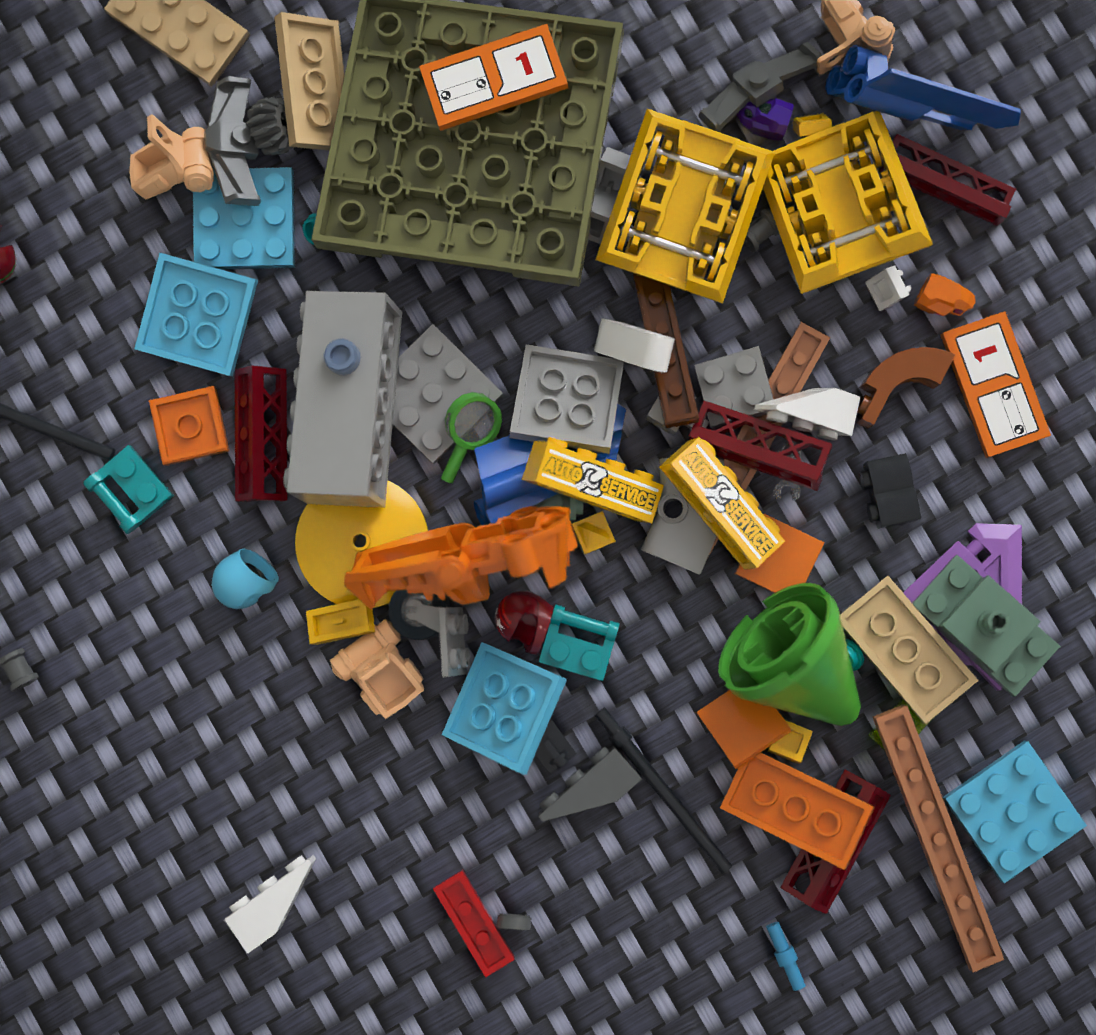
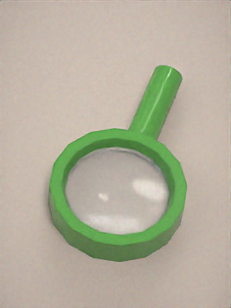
[441,392,502,483]

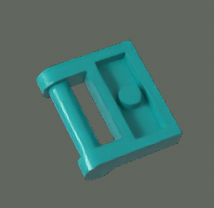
[83,445,174,534]
[539,604,620,681]

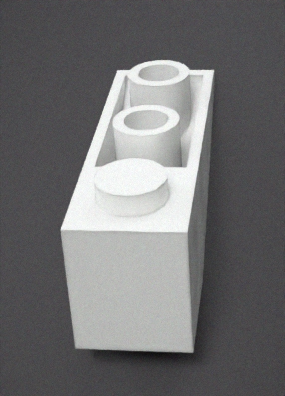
[754,388,860,440]
[224,855,316,953]

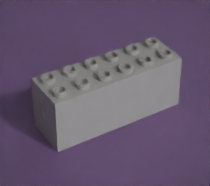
[284,291,402,508]

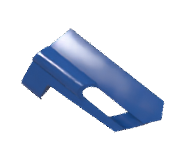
[825,45,1021,130]
[473,404,626,526]

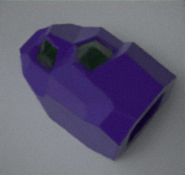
[736,98,794,141]

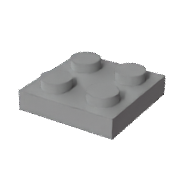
[694,346,774,430]

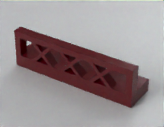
[879,134,1016,226]
[235,365,287,502]
[689,400,832,491]
[780,769,891,914]

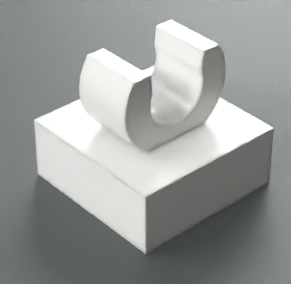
[865,265,911,311]

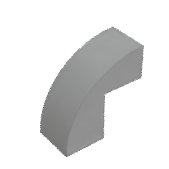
[588,147,631,244]

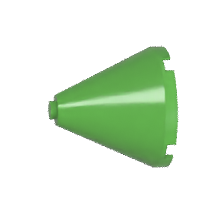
[718,583,861,726]

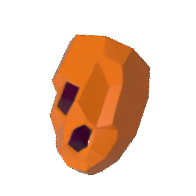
[914,273,976,316]

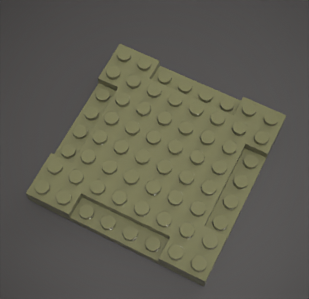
[311,0,624,287]

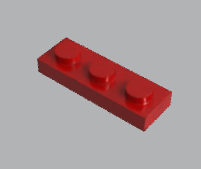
[433,869,515,978]

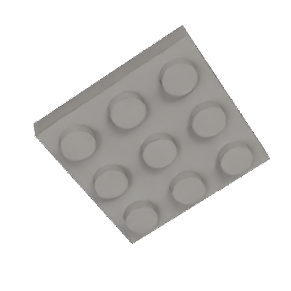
[393,324,503,465]
[509,344,624,454]

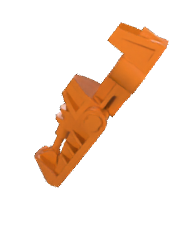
[344,506,578,610]

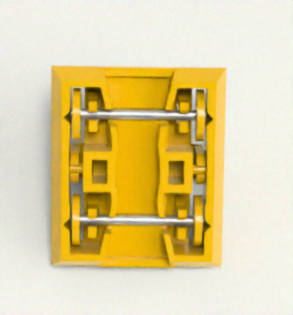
[595,109,775,304]
[763,111,933,294]

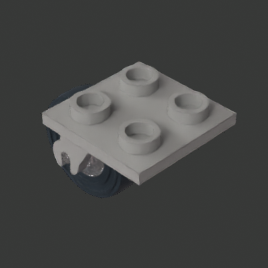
[389,590,470,677]

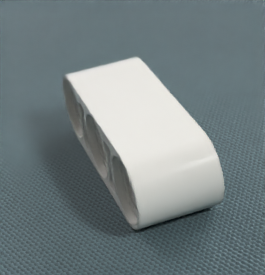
[594,318,675,373]

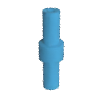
[766,921,806,991]

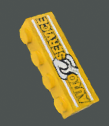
[522,437,664,524]
[659,437,785,569]

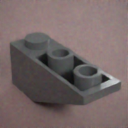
[538,746,642,821]

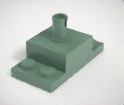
[912,555,1061,697]

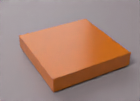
[149,386,230,466]
[734,514,825,593]
[697,690,791,769]

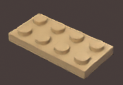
[104,0,250,87]
[274,12,345,150]
[840,576,979,724]

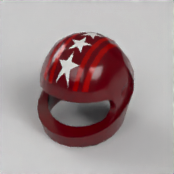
[495,591,553,655]

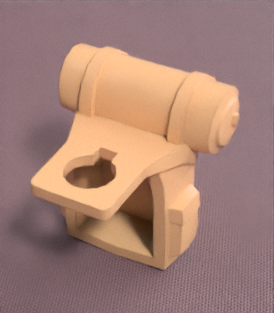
[817,0,895,75]
[130,114,214,199]
[330,619,424,719]

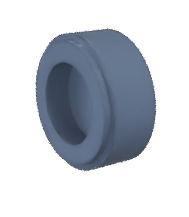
[324,338,361,375]

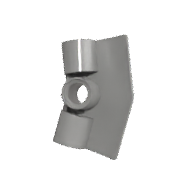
[641,458,724,574]

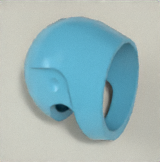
[212,549,279,609]

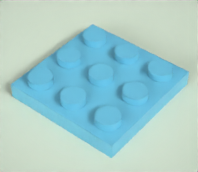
[193,167,295,269]
[134,253,258,376]
[442,642,567,775]
[942,740,1087,883]

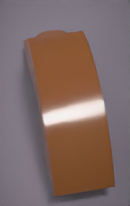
[856,347,955,429]

